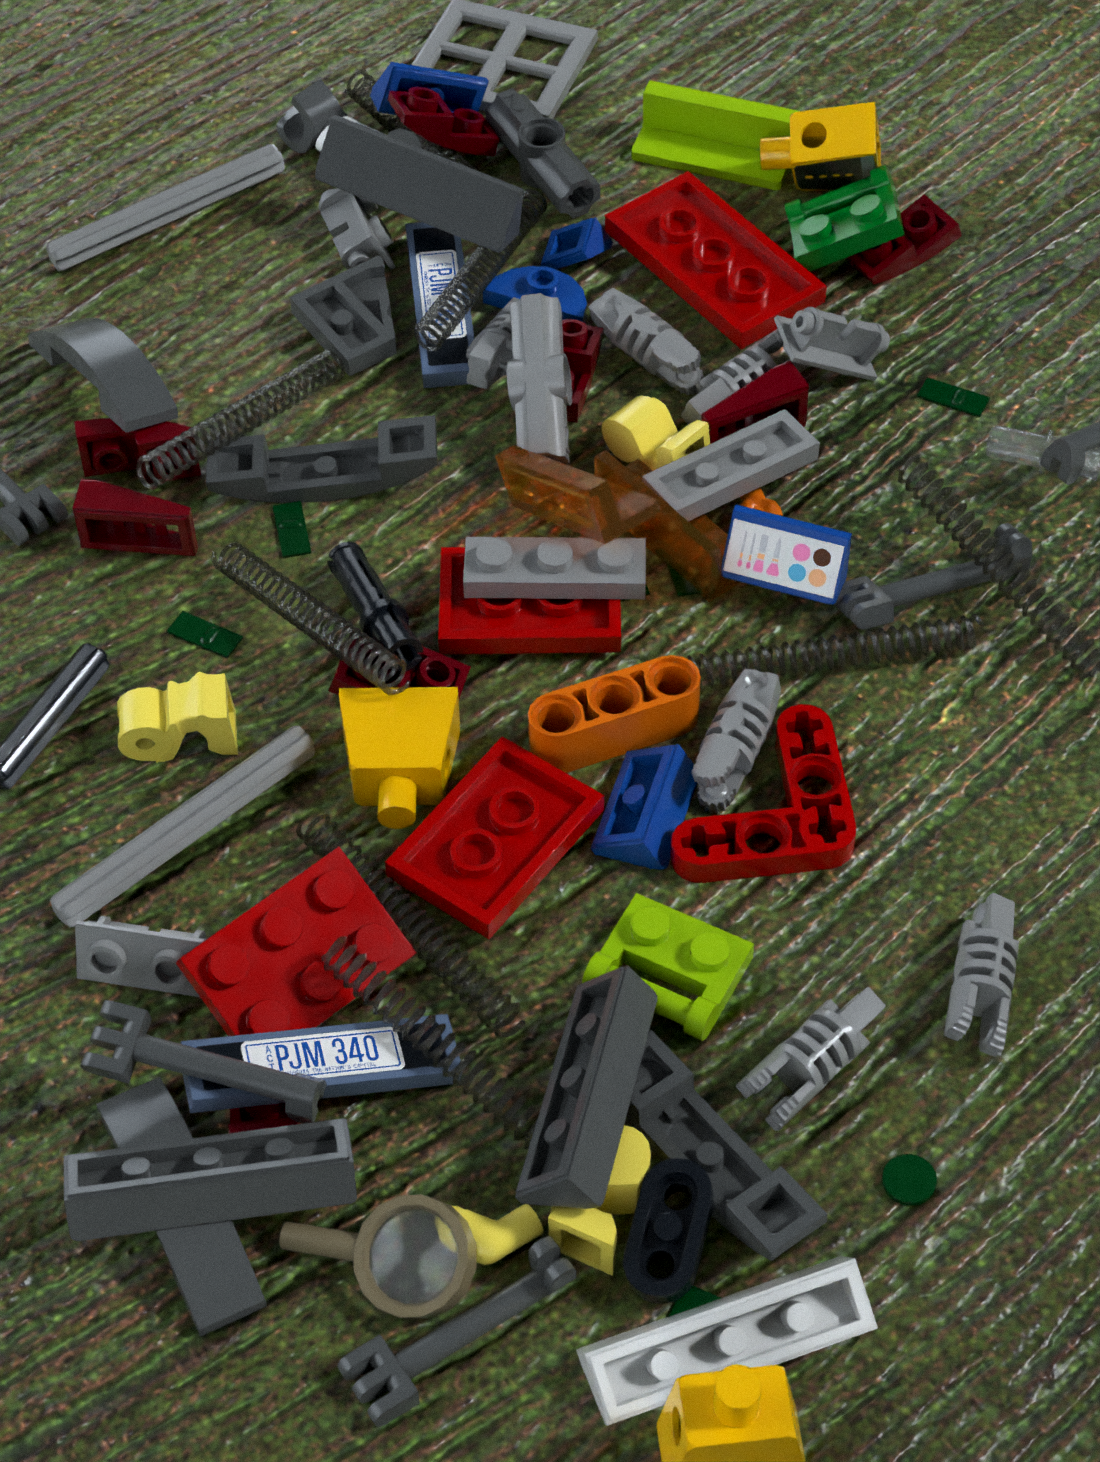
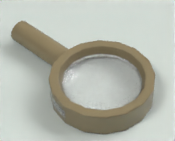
[279,1194,477,1320]

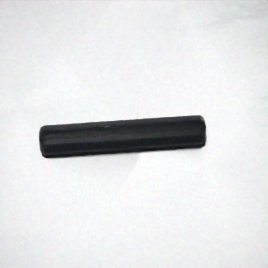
[0,643,109,791]

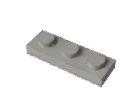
[642,409,820,528]
[463,537,646,599]

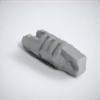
[589,288,704,396]
[466,297,519,389]
[681,328,810,424]
[691,669,781,815]
[944,893,1019,1057]
[736,987,886,1131]

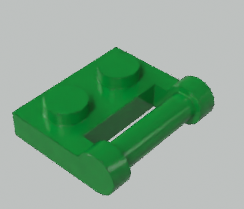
[784,164,905,272]

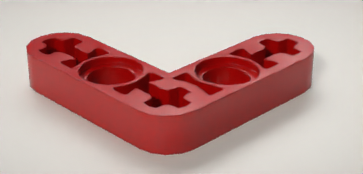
[671,704,856,883]

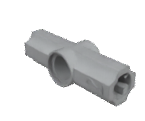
[507,293,572,473]

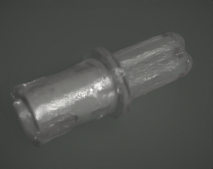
[986,425,1100,481]

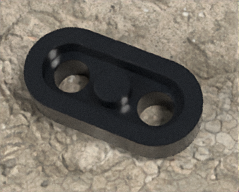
[623,1158,714,1304]

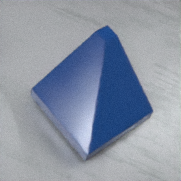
[540,217,613,269]

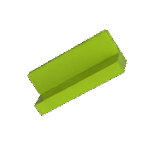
[631,80,799,190]

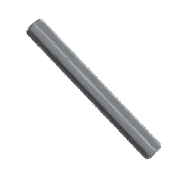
[46,144,285,271]
[50,725,315,928]

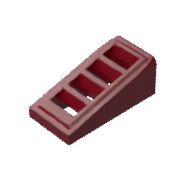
[701,361,809,444]
[72,478,198,556]

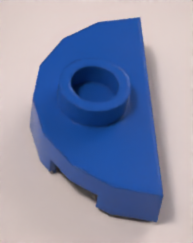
[482,266,587,323]

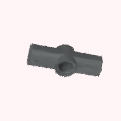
[486,88,600,219]

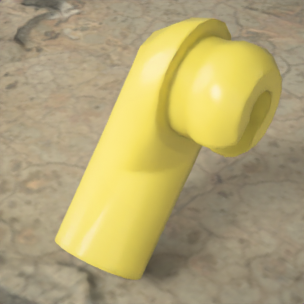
[433,1204,544,1265]

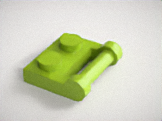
[582,893,754,1041]

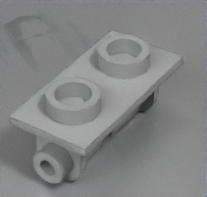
[318,188,395,270]
[774,307,890,381]
[75,916,208,997]

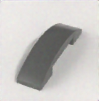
[28,317,178,433]
[206,415,438,503]
[626,1030,827,1261]
[96,1077,267,1337]

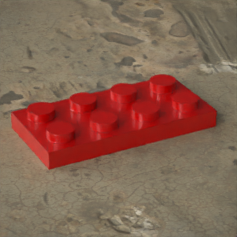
[605,171,827,350]

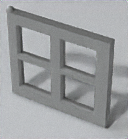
[411,0,598,119]

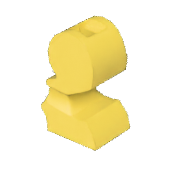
[601,396,710,475]
[117,672,238,763]
[548,1125,651,1276]

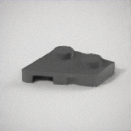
[290,255,397,376]

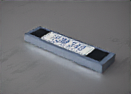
[405,222,474,388]
[181,1014,463,1113]

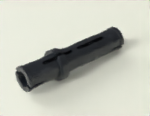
[327,542,423,672]

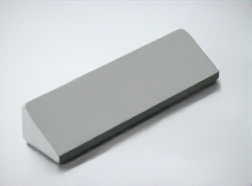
[576,1256,878,1426]

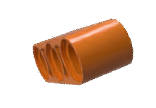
[528,655,701,773]

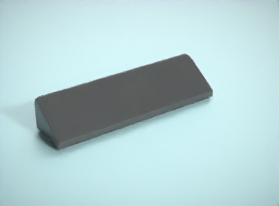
[315,115,524,252]
[515,965,657,1209]
[64,1118,357,1241]

